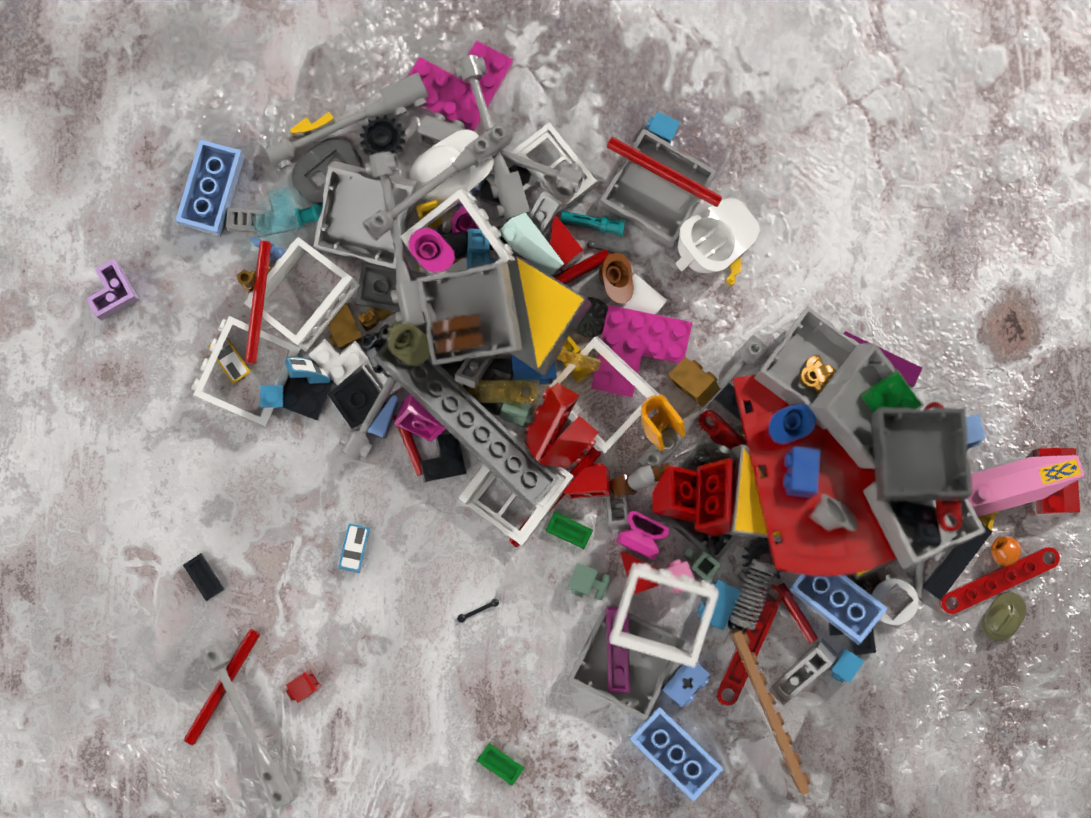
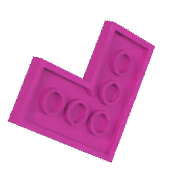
[409,40,513,132]
[591,305,693,397]

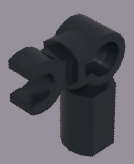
[360,324,390,373]

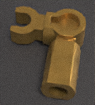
[237,266,271,293]
[358,308,395,331]

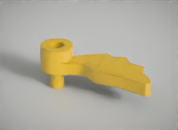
[725,257,742,286]

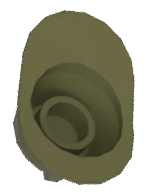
[387,323,430,366]
[983,592,1026,641]

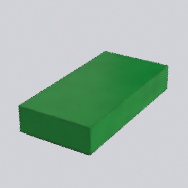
[545,512,593,550]
[477,743,525,786]

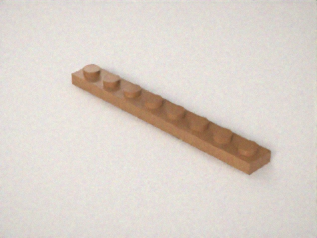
[729,629,810,795]

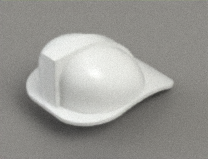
[409,130,494,208]
[675,198,760,273]

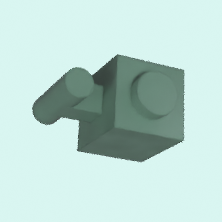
[499,397,533,428]
[683,548,721,581]
[568,563,611,601]

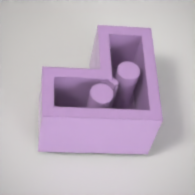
[86,259,139,320]

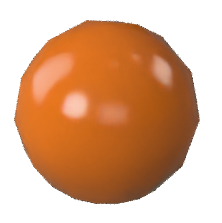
[991,536,1021,566]

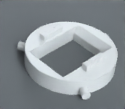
[871,574,922,625]

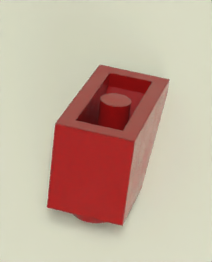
[564,463,611,499]
[619,552,659,594]
[286,669,322,703]

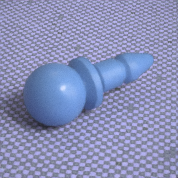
[250,237,286,263]

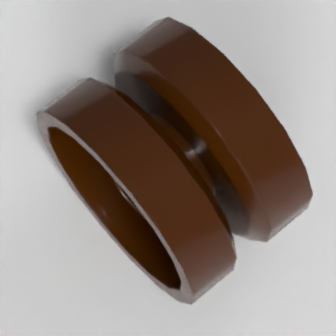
[432,315,485,353]

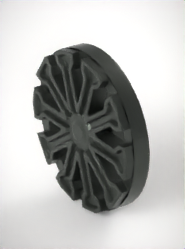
[575,297,608,337]
[695,443,736,468]

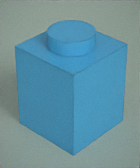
[646,111,680,144]
[260,385,283,408]
[828,648,864,683]

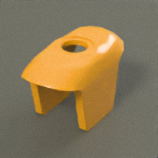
[641,394,686,451]

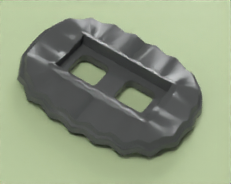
[292,137,363,206]

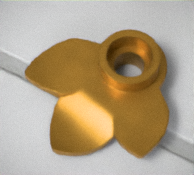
[799,355,837,394]

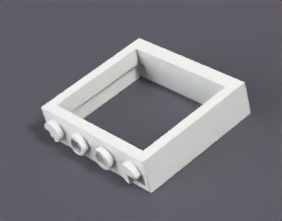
[401,189,515,276]
[244,237,360,352]
[191,316,301,427]
[543,336,659,453]
[610,563,719,667]

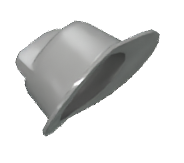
[811,494,858,530]

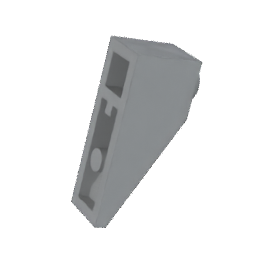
[772,638,838,702]

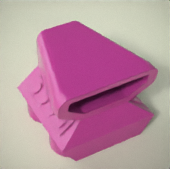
[615,511,669,560]

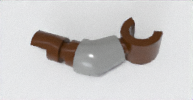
[610,462,670,500]

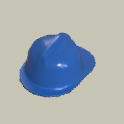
[769,404,816,444]

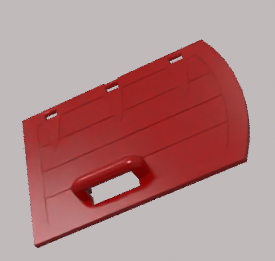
[732,375,897,576]

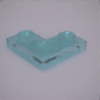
[252,187,300,238]

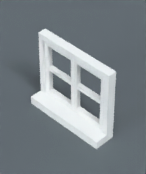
[485,122,597,218]
[458,429,574,546]

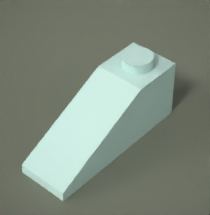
[499,213,564,276]

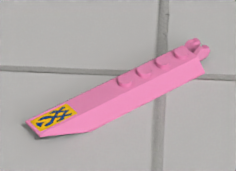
[967,455,1085,517]

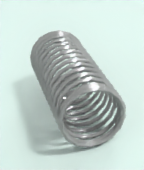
[729,559,778,630]

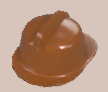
[599,253,634,304]

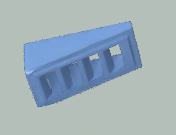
[368,395,400,439]

